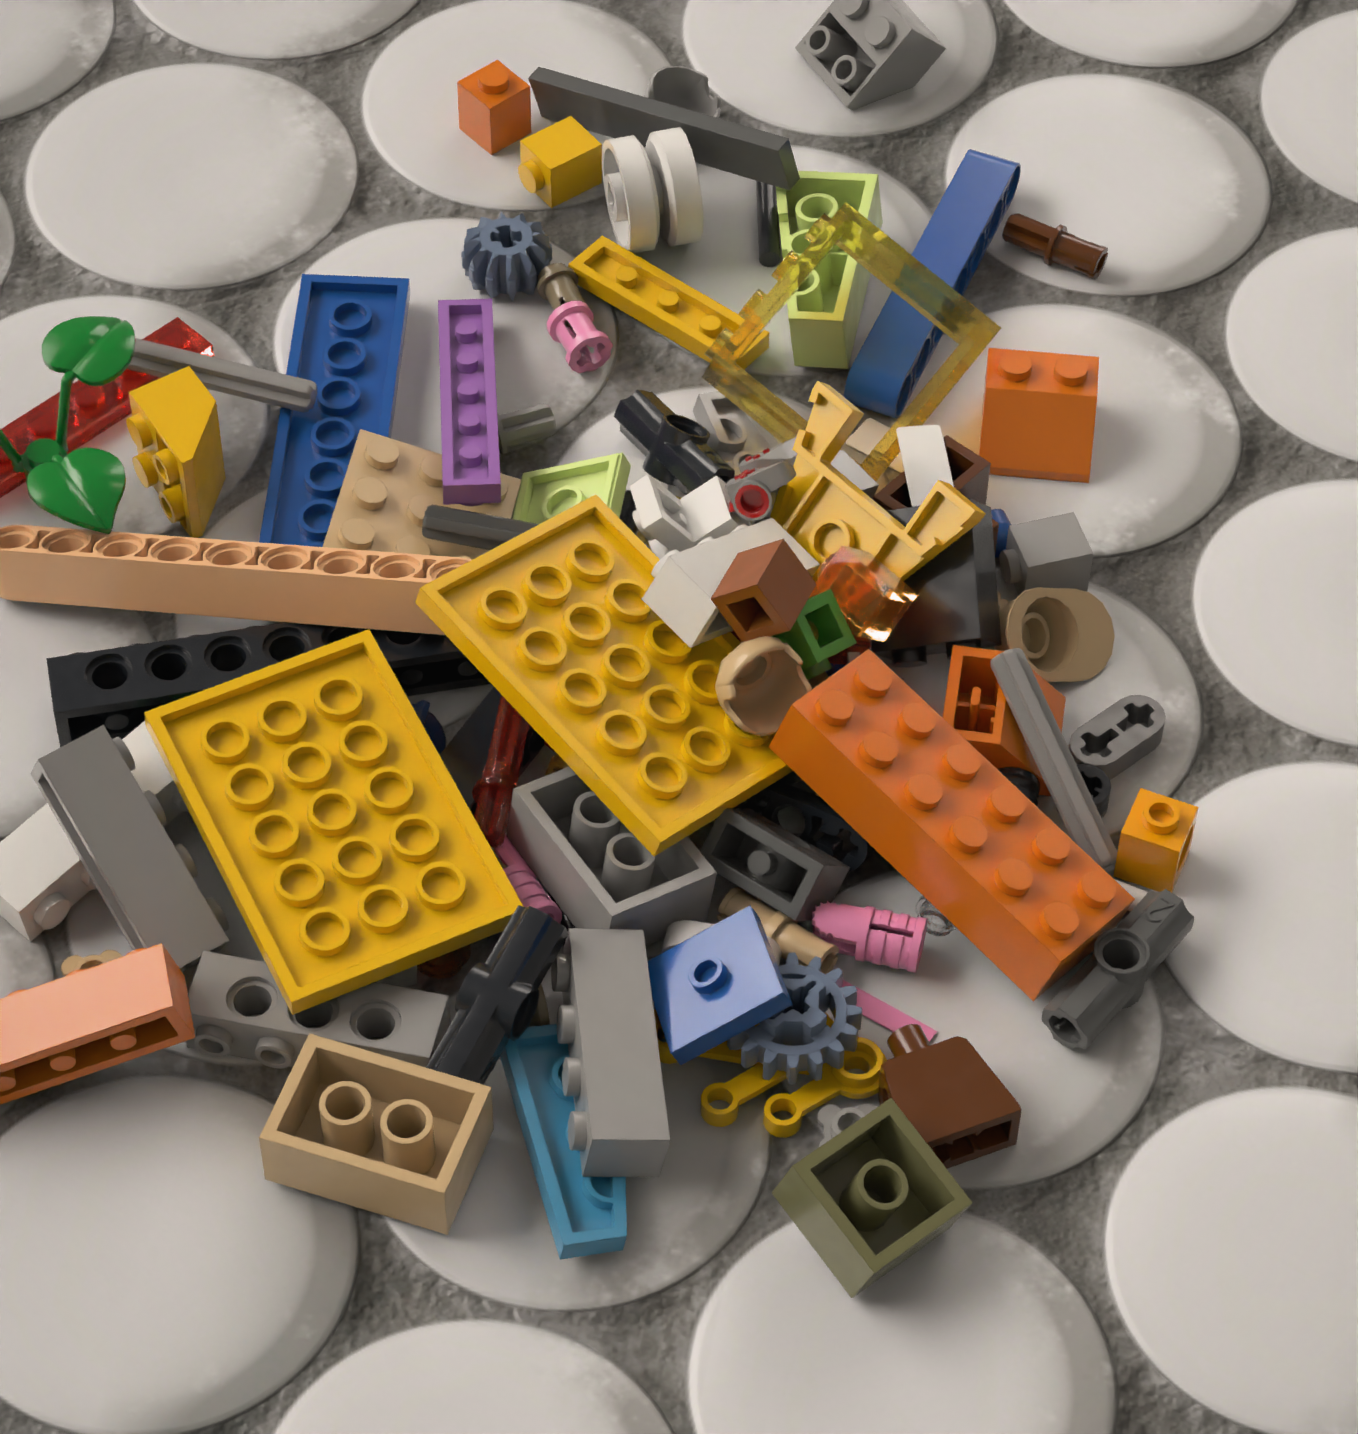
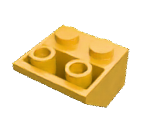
[126,366,226,538]

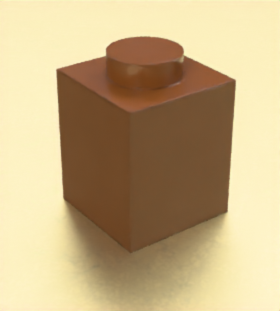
[711,539,816,642]

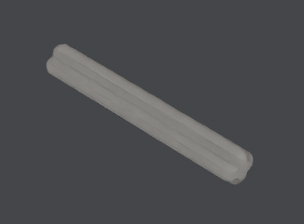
[127,338,317,413]
[991,648,1117,869]

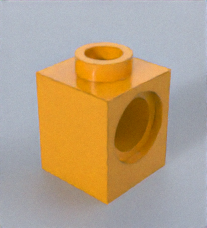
[1113,788,1199,893]

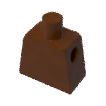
[878,1024,1022,1169]

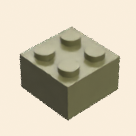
[772,1098,973,1298]

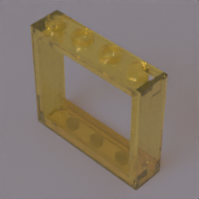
[702,202,1001,482]

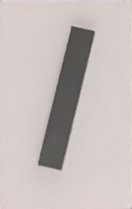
[528,67,800,190]

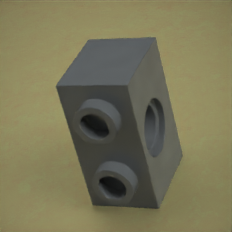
[700,807,850,921]

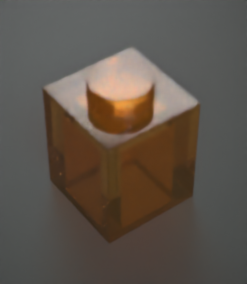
[810,545,918,642]

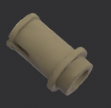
[537,263,586,329]

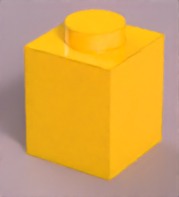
[518,116,602,208]

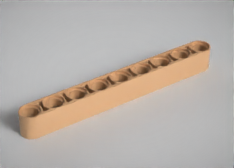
[0,525,471,635]

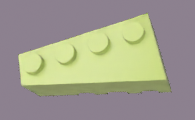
[775,171,883,369]

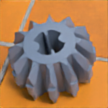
[461,211,552,301]

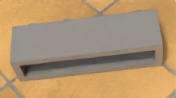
[30,725,229,972]
[551,928,670,1177]

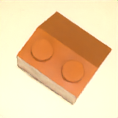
[979,348,1099,483]

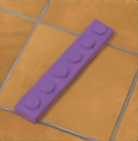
[438,299,501,507]

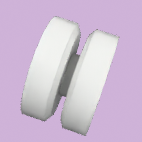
[602,127,703,253]

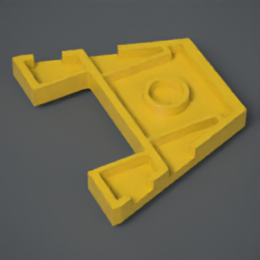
[769,381,986,624]

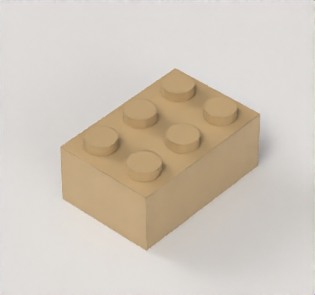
[259,1033,494,1235]

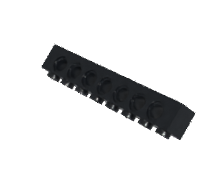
[46,622,491,747]

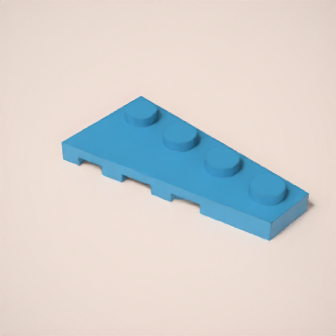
[500,1024,627,1260]

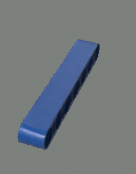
[844,149,1021,419]

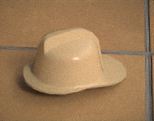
[995,587,1115,682]

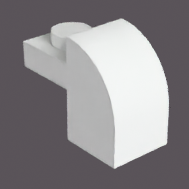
[629,474,755,559]

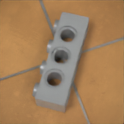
[186,951,451,1069]

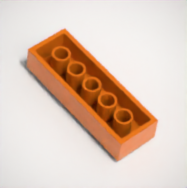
[769,649,1135,1001]

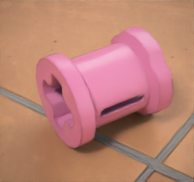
[546,301,613,373]

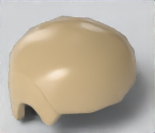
[715,636,812,737]

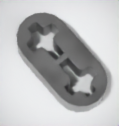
[1069,695,1166,780]

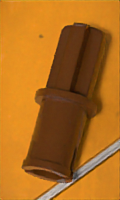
[1002,213,1108,280]

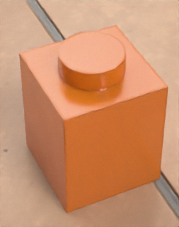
[457,60,531,155]

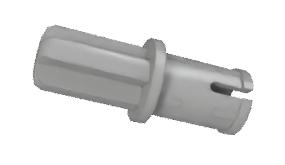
[497,404,556,455]

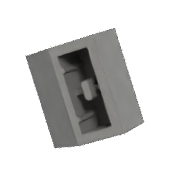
[795,0,946,110]

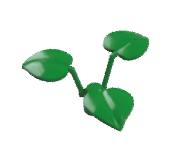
[0,316,136,534]

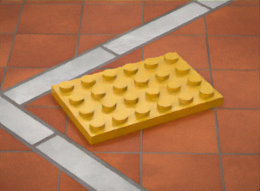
[415,494,793,856]
[144,629,524,1015]

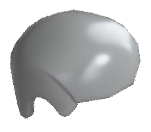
[644,66,721,118]

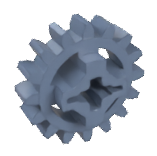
[727,953,862,1084]

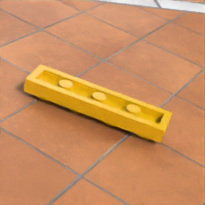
[568,235,770,378]

